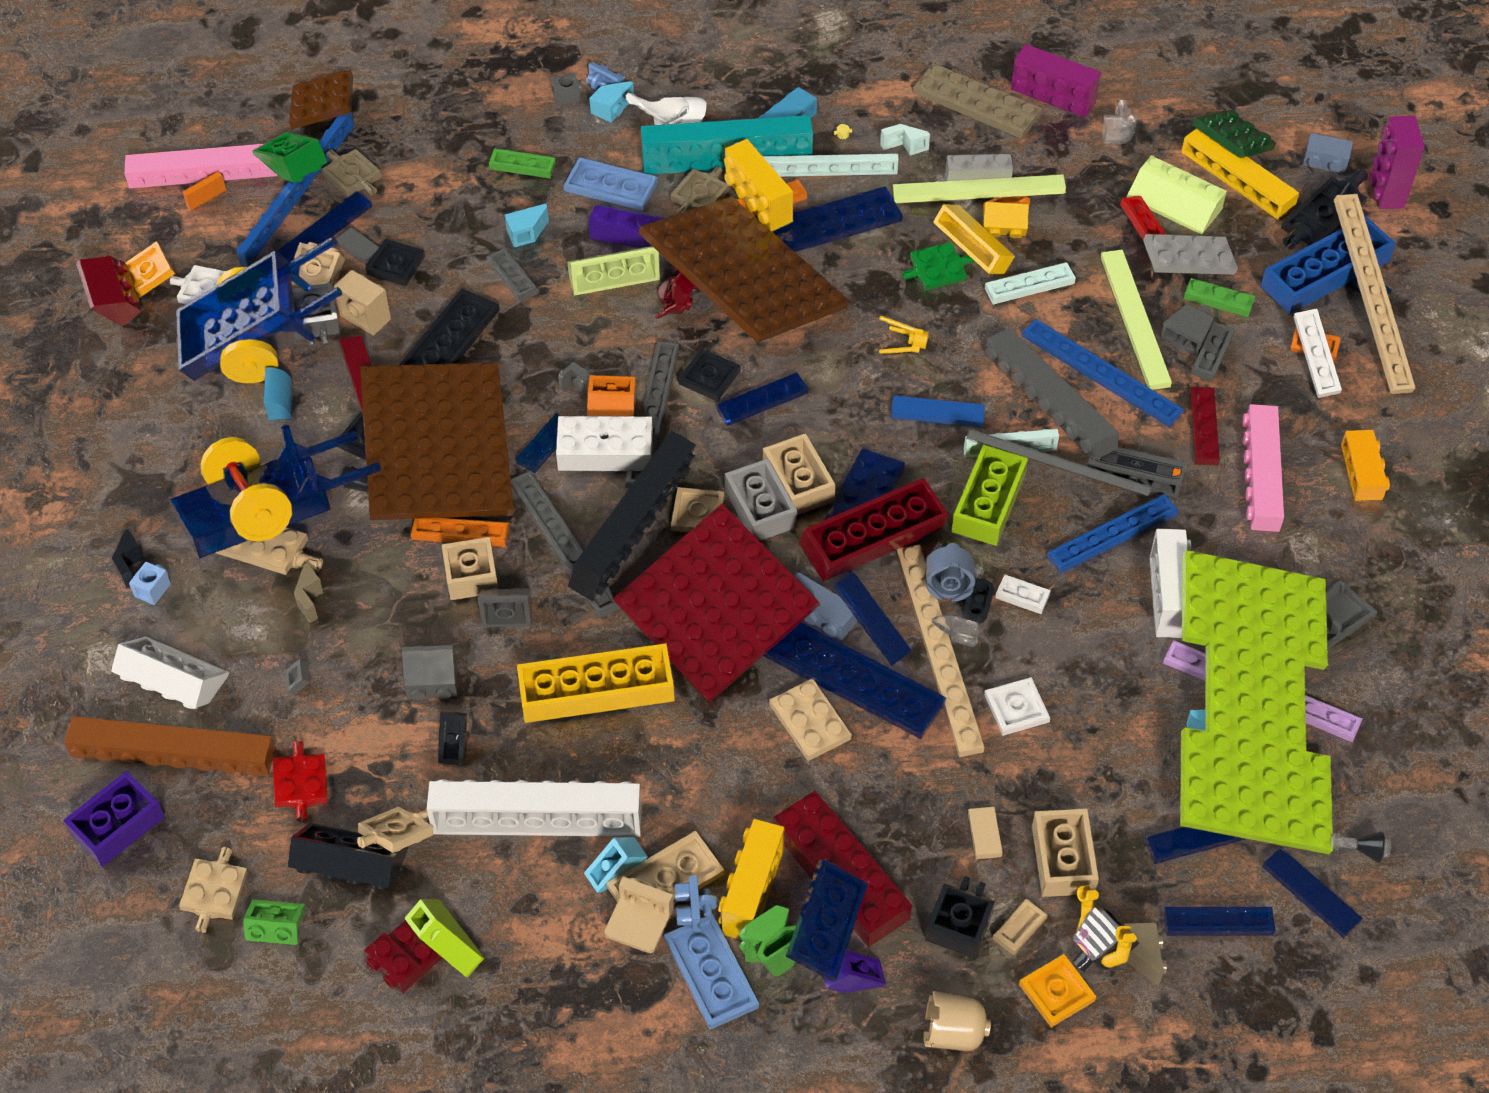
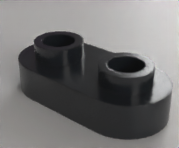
[963,579,994,624]

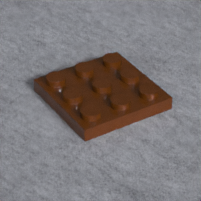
[289,70,353,129]

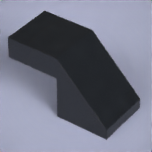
[112,529,143,588]

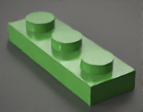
[489,148,556,179]
[1184,278,1255,317]

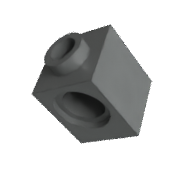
[551,72,583,106]

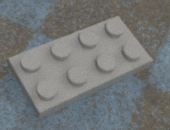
[1143,234,1238,275]

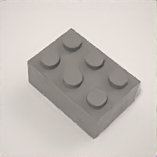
[725,459,797,541]

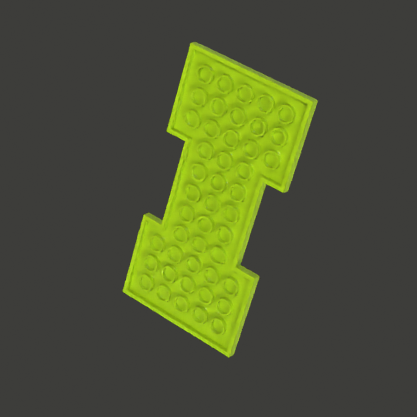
[1180,550,1333,855]

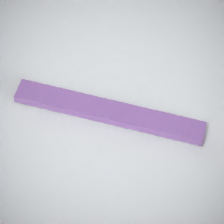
[1163,640,1362,743]

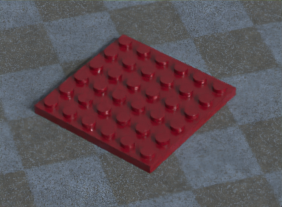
[613,503,820,703]

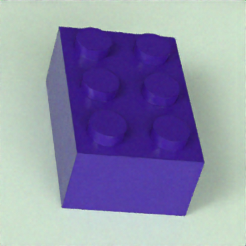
[63,771,165,867]

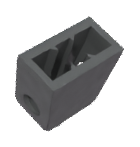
[1161,305,1214,357]

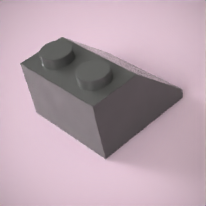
[478,588,532,628]
[402,645,458,701]

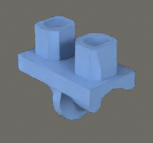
[586,62,625,91]
[675,875,719,932]

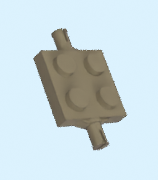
[321,149,382,198]
[670,166,729,214]

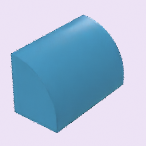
[264,367,293,420]

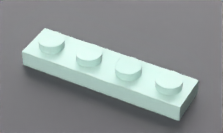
[985,262,1075,304]
[964,429,1059,458]

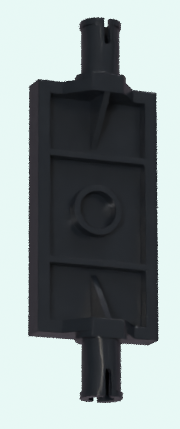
[1281,168,1368,249]

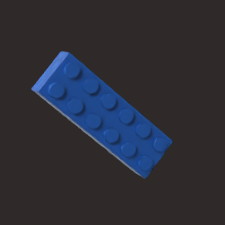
[1261,216,1396,315]

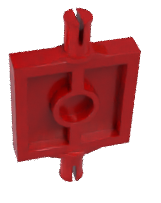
[273,741,327,822]

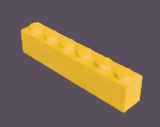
[1182,129,1299,220]

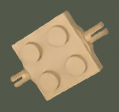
[357,807,433,853]
[179,847,248,933]

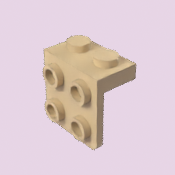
[605,877,674,953]

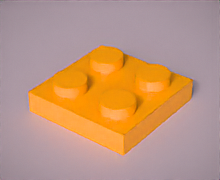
[125,241,175,298]
[1019,954,1097,1028]

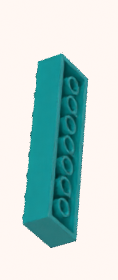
[641,115,813,174]

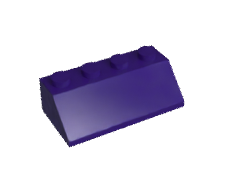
[588,205,666,248]

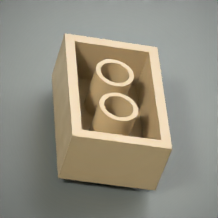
[763,433,835,515]
[1032,809,1099,897]

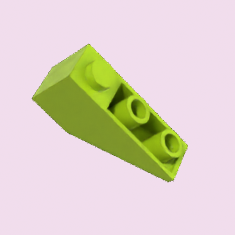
[405,899,484,977]

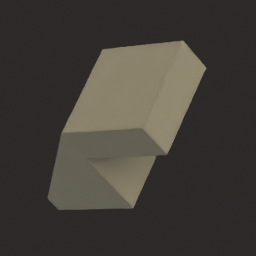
[294,563,323,623]

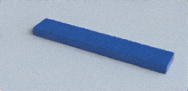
[1047,494,1179,574]

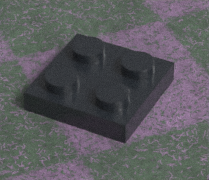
[365,239,425,286]
[678,348,741,402]

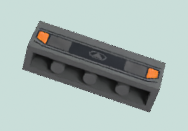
[1087,447,1187,498]

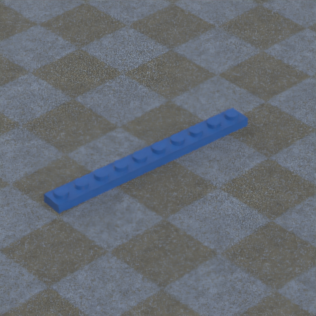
[237,111,354,267]

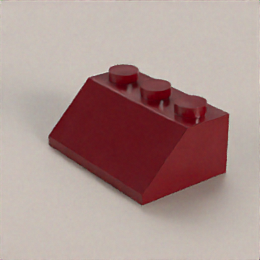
[76,256,142,327]

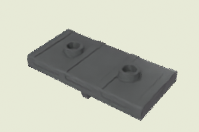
[1326,580,1377,650]

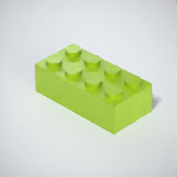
[952,445,1028,546]

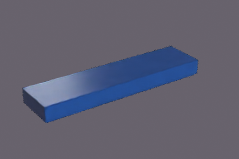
[891,396,985,428]

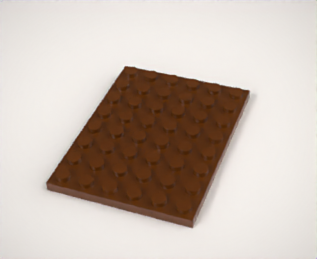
[638,196,850,343]
[360,363,514,520]

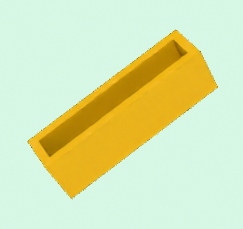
[933,204,1015,274]

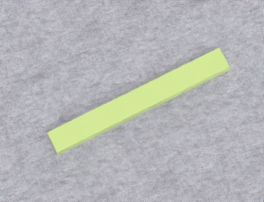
[893,175,1066,203]
[1100,250,1172,390]

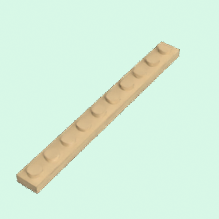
[1334,194,1415,394]
[896,545,984,757]

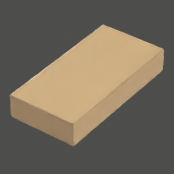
[968,807,1003,859]
[992,899,1047,955]

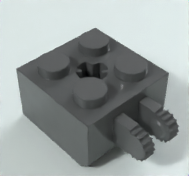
[287,283,340,346]

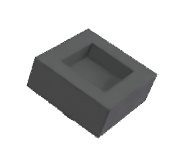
[285,659,310,694]

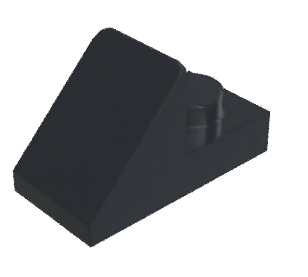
[438,711,469,765]

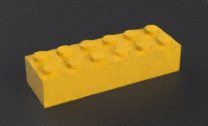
[517,644,674,723]

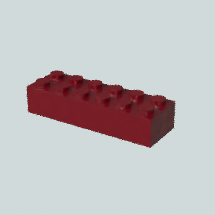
[798,478,949,582]
[773,791,912,948]

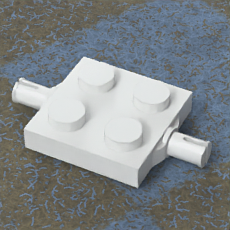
[170,265,226,311]

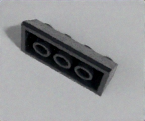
[288,823,408,890]

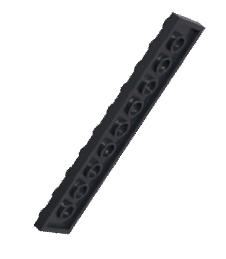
[336,288,500,460]

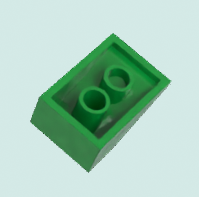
[252,132,327,183]

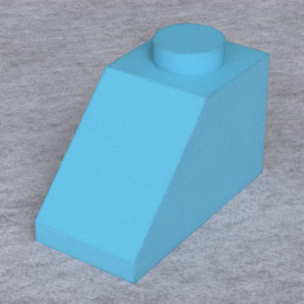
[584,837,648,893]

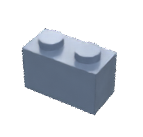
[1303,133,1353,174]

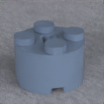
[926,543,975,602]

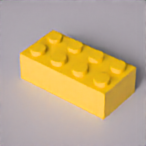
[724,139,793,231]
[718,819,784,941]

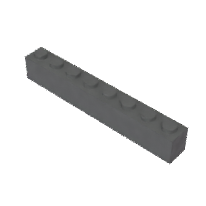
[986,328,1119,460]

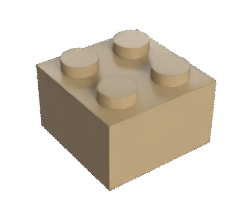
[334,270,391,336]
[442,537,498,600]

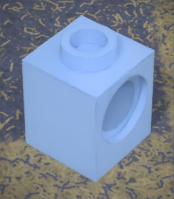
[129,562,171,606]

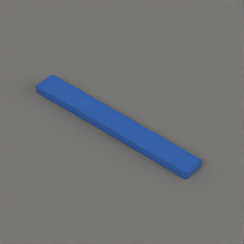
[1022,319,1184,428]

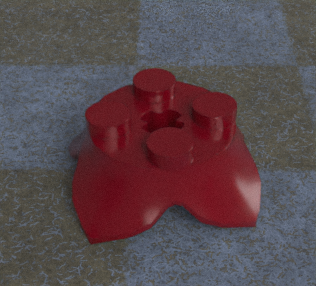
[655,267,696,319]

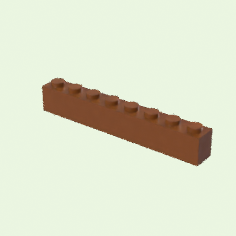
[64,716,276,776]

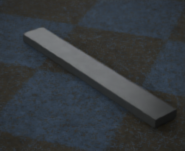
[625,341,680,488]
[966,429,1151,497]
[511,471,620,618]

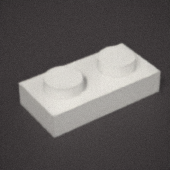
[996,575,1051,614]

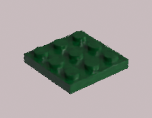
[1192,110,1277,158]

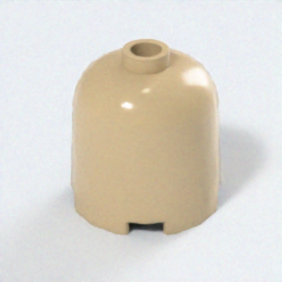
[924,991,991,1051]

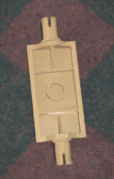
[186,508,323,575]

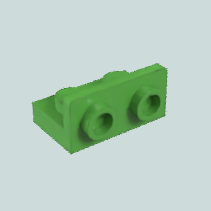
[243,899,305,945]

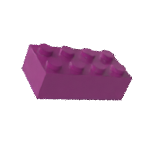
[1011,44,1101,118]
[1369,116,1425,209]

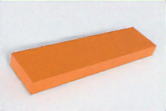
[411,518,509,547]

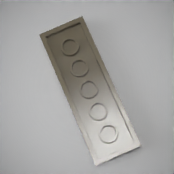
[913,63,1042,139]

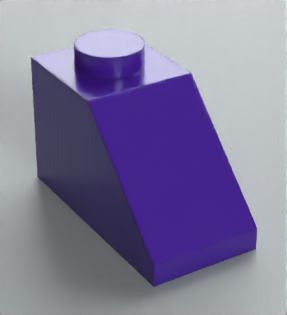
[821,950,886,993]

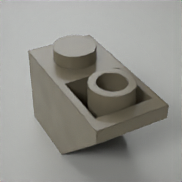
[1123,923,1167,984]

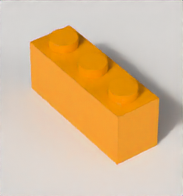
[1341,430,1390,501]

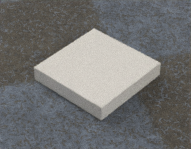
[984,677,1050,736]

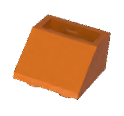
[587,375,637,417]

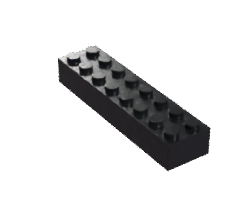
[568,430,696,601]

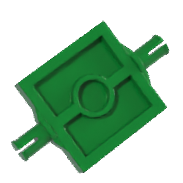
[902,242,974,291]

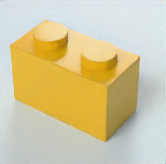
[983,202,1029,238]

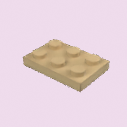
[769,678,852,761]

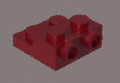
[364,920,443,993]

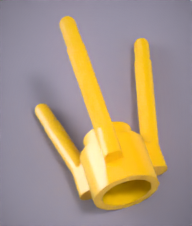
[879,316,929,354]

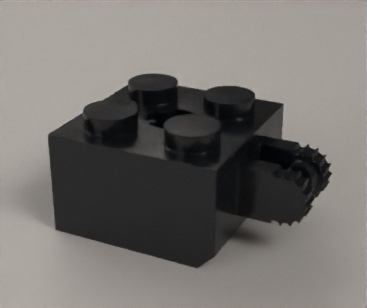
[925,876,995,959]

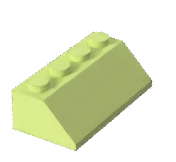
[1127,156,1227,235]
[568,246,660,296]

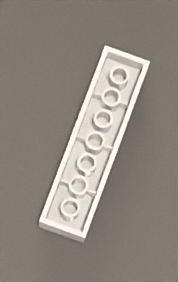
[427,780,642,837]

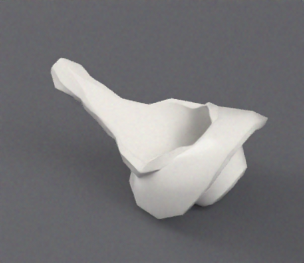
[626,93,707,125]

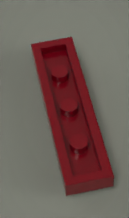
[1190,387,1220,466]

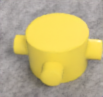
[834,124,852,139]

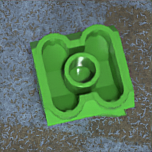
[739,905,806,977]

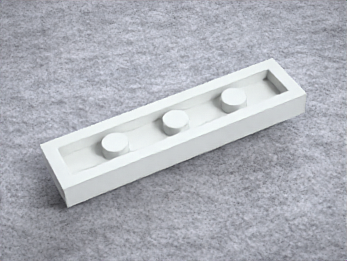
[1294,309,1342,398]

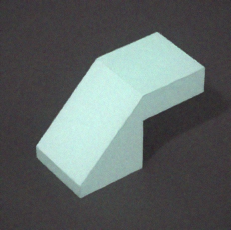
[880,124,930,155]

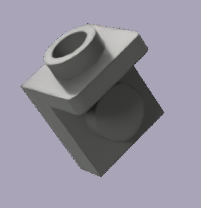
[558,362,593,394]

